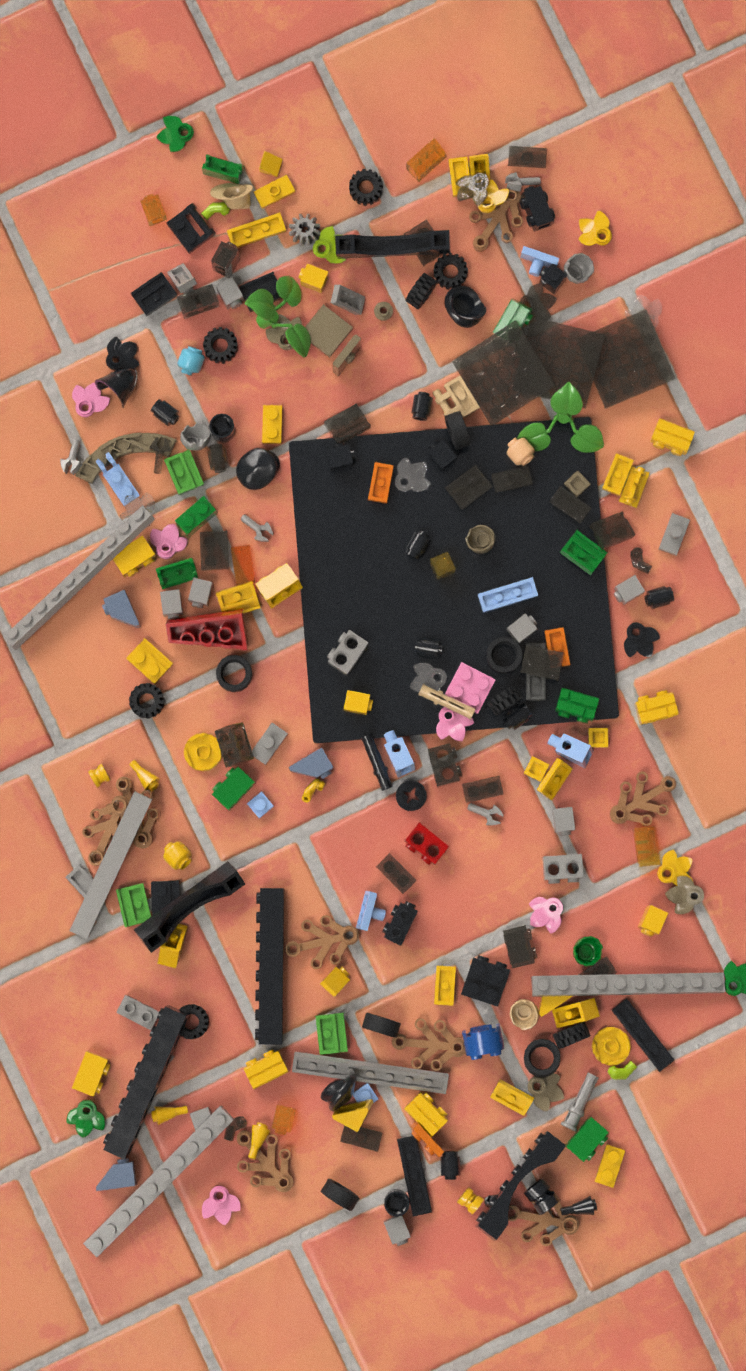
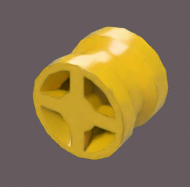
[88,764,110,788]

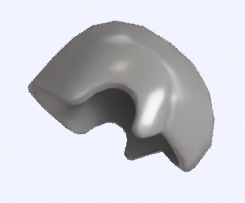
[564,253,594,284]
[180,422,211,451]

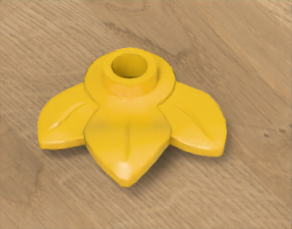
[471,180,509,213]
[578,211,612,246]
[657,850,693,886]

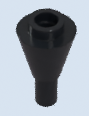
[560,1196,597,1216]

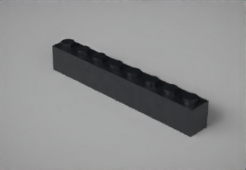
[255,888,284,1045]
[103,1005,190,1160]

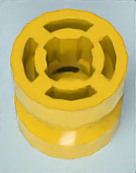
[457,1187,484,1214]

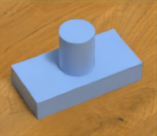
[520,246,559,277]
[356,891,386,931]

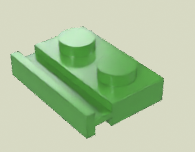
[164,450,204,495]
[116,883,152,928]
[316,1013,348,1055]

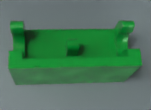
[202,154,244,184]
[156,558,199,590]

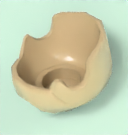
[509,999,539,1030]

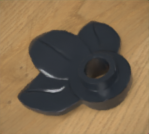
[106,337,139,370]
[624,622,660,657]

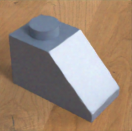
[102,590,141,628]
[289,748,334,779]
[96,1158,137,1191]

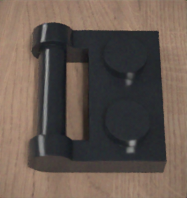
[166,203,216,254]

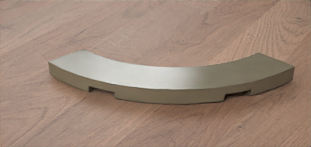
[75,433,177,484]

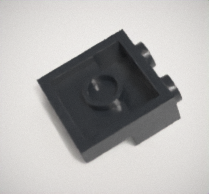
[461,955,510,1007]

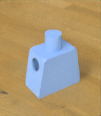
[384,730,415,778]
[547,734,594,768]

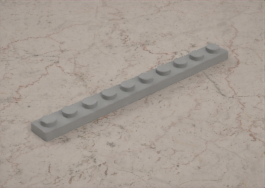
[3,505,155,650]
[531,973,725,997]
[83,1106,234,1257]

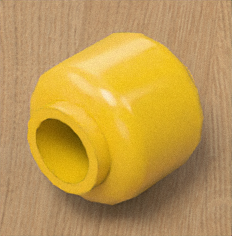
[163,841,192,870]

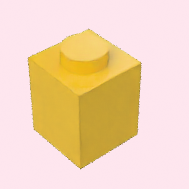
[298,264,329,293]
[344,690,373,715]

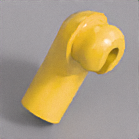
[301,778,325,803]

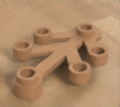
[469,188,523,252]
[610,772,676,826]
[107,777,160,849]
[82,796,130,866]
[285,915,359,969]
[392,1018,466,1071]
[237,1130,293,1192]
[508,1201,579,1246]

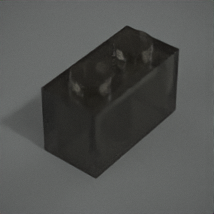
[211,241,240,278]
[502,925,537,969]

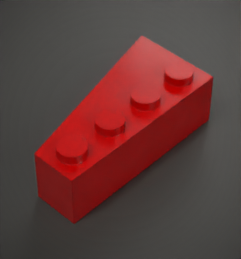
[165,609,248,651]

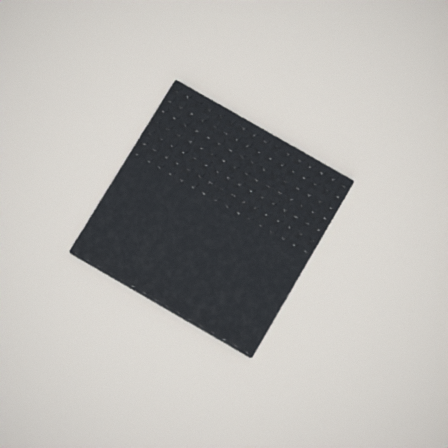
[289,417,619,744]

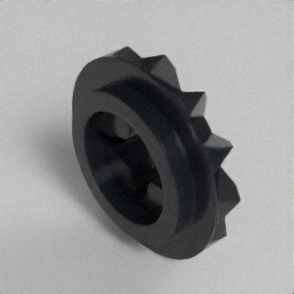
[396,780,427,811]

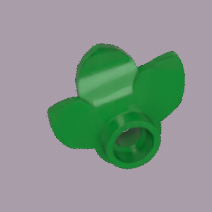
[156,116,194,152]
[724,961,746,996]
[66,1100,105,1138]

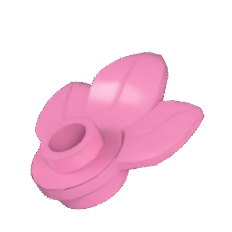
[72,383,110,417]
[150,524,188,559]
[436,707,474,742]
[529,897,563,933]
[202,1186,241,1225]

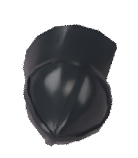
[95,368,138,408]

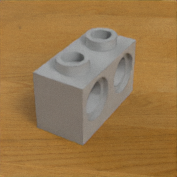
[327,630,369,676]
[542,854,584,884]
[116,995,159,1030]

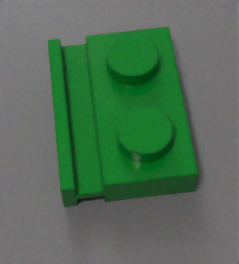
[560,530,608,575]

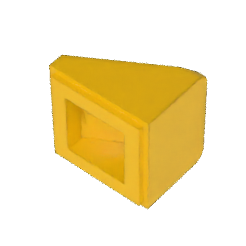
[259,151,283,177]

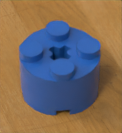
[462,1024,504,1060]

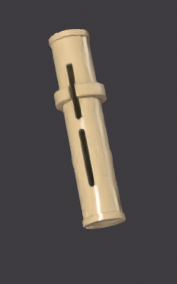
[418,684,476,720]

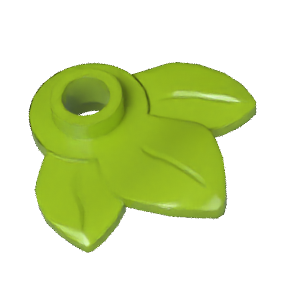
[313,226,346,264]

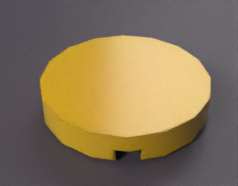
[184,733,222,772]
[592,1027,631,1066]

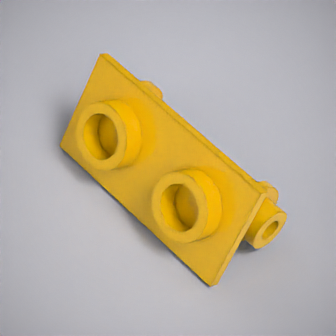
[619,466,649,508]

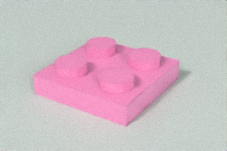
[445,662,495,714]

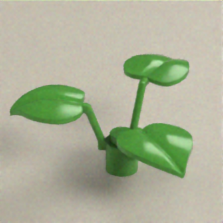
[245,276,311,358]
[517,382,604,453]

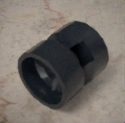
[209,413,235,443]
[524,1178,560,1215]
[384,1189,409,1217]

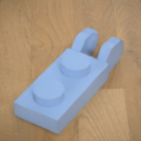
[95,452,140,506]

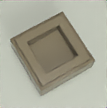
[564,471,591,498]

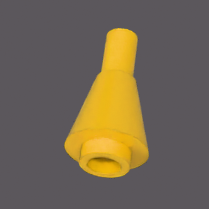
[129,760,160,791]
[151,1106,188,1125]
[248,1123,271,1160]

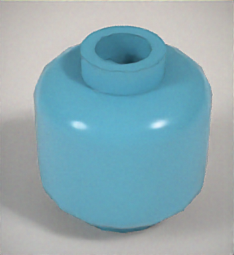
[177,346,205,376]

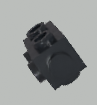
[519,186,555,232]
[382,901,418,946]

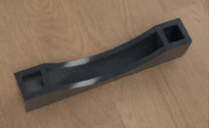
[335,230,451,259]
[134,861,245,953]
[475,1131,566,1241]

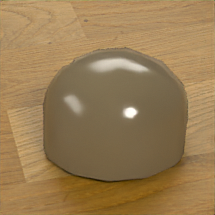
[465,525,496,554]

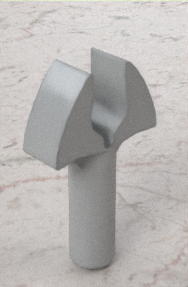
[505,172,541,191]
[60,439,82,475]
[241,514,273,542]
[467,803,504,826]

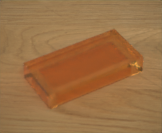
[231,545,255,586]

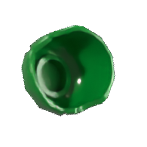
[573,936,603,966]

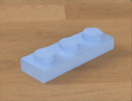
[478,577,538,613]

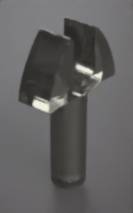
[149,437,171,474]

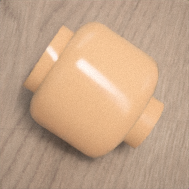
[507,438,535,466]

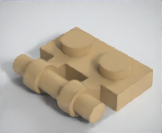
[433,376,480,418]

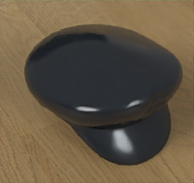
[444,286,486,328]
[236,448,280,490]
[320,1075,356,1112]

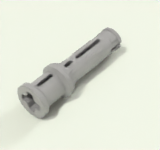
[561,1073,599,1132]

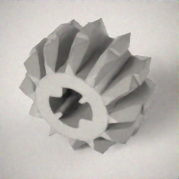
[289,214,320,246]

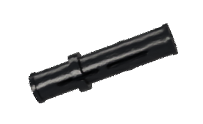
[360,733,393,791]

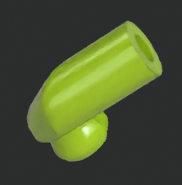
[201,202,230,220]
[608,1061,637,1080]

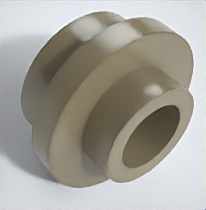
[374,302,393,321]

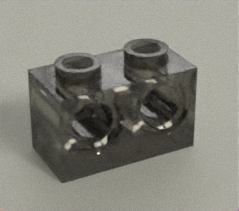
[176,284,220,319]
[215,722,254,768]
[427,743,462,788]

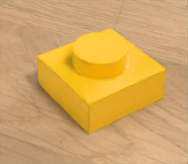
[588,728,608,748]
[523,756,549,782]

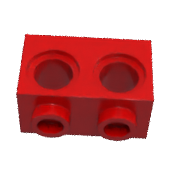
[405,822,449,865]

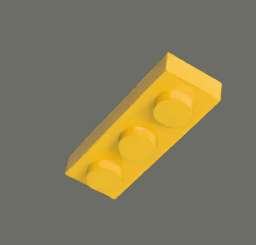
[226,212,286,250]

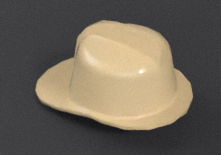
[210,183,253,209]

